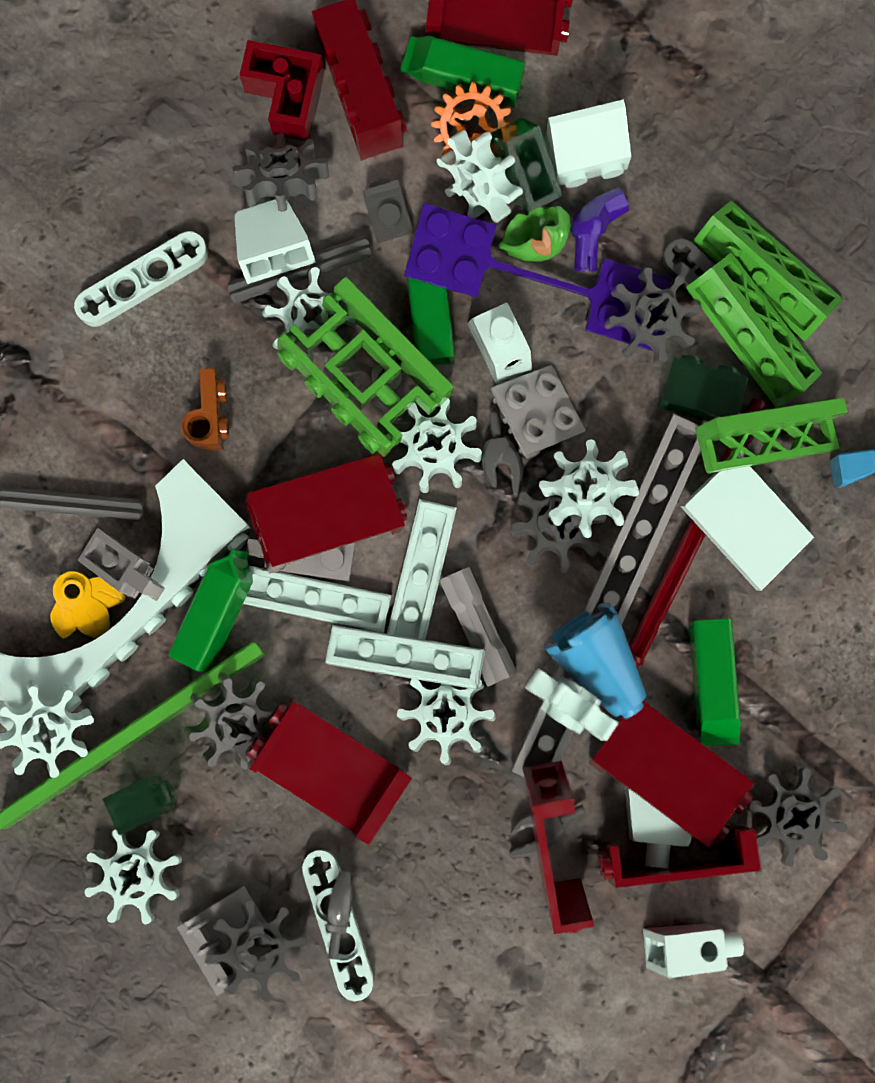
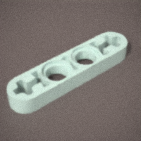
[74,232,208,326]
[302,849,374,1001]

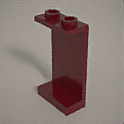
[426,0,572,56]
[245,453,407,574]
[246,698,412,845]
[588,701,754,849]
[523,761,594,934]
[598,826,761,888]

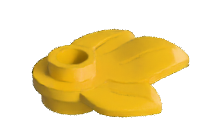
[50,571,126,639]

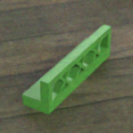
[692,200,843,341]
[686,252,822,408]
[695,398,848,474]

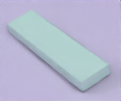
[387,499,457,640]
[243,566,392,633]
[325,625,485,690]

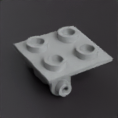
[491,365,586,459]
[177,886,275,996]

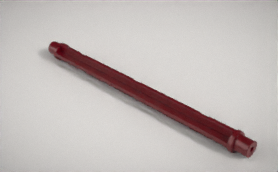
[628,398,768,669]

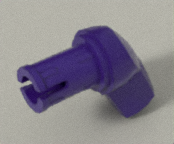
[570,187,629,272]

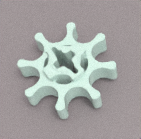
[437,130,523,223]
[262,267,357,361]
[392,399,482,493]
[539,439,639,538]
[524,669,618,741]
[397,679,496,765]
[0,680,94,778]
[84,828,182,924]

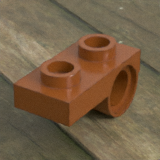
[181,368,229,451]

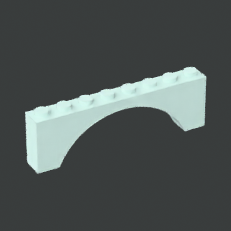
[0,459,252,740]

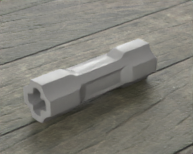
[440,567,517,687]

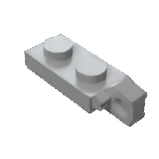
[78,528,165,601]
[246,539,355,582]

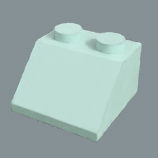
[544,100,631,188]

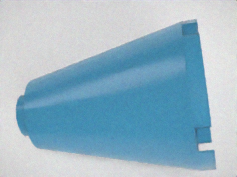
[543,602,646,718]

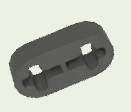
[662,239,715,296]

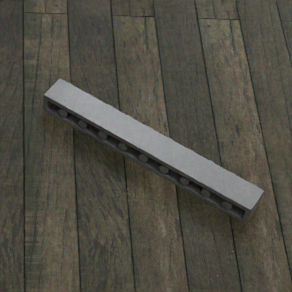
[510,414,700,777]

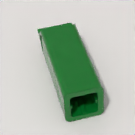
[400,36,526,107]
[407,277,455,366]
[168,549,253,672]
[688,619,741,747]

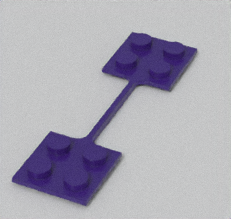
[404,203,673,351]

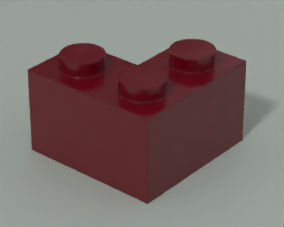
[239,40,325,141]

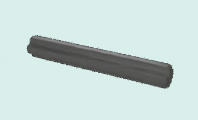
[227,236,372,303]
[0,486,145,521]

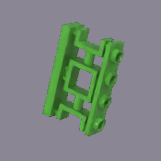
[277,276,454,457]

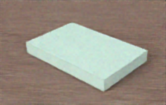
[680,455,814,591]

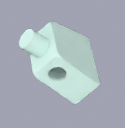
[235,197,316,284]
[468,303,532,385]
[625,786,692,868]
[643,924,744,978]

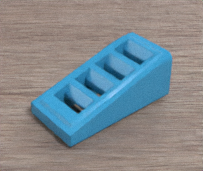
[830,449,875,489]

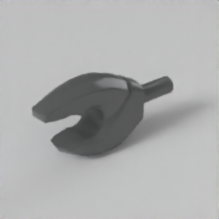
[481,412,523,495]
[510,805,586,858]
[326,870,353,960]

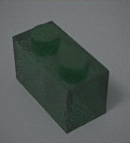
[490,118,563,212]
[658,355,749,422]
[102,776,177,835]

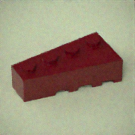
[312,0,407,161]

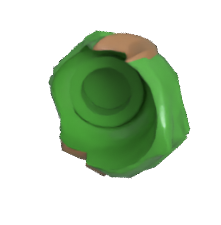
[499,205,571,262]

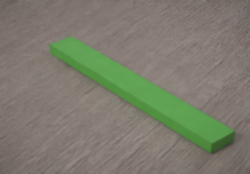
[0,642,267,830]

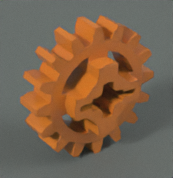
[431,81,513,157]

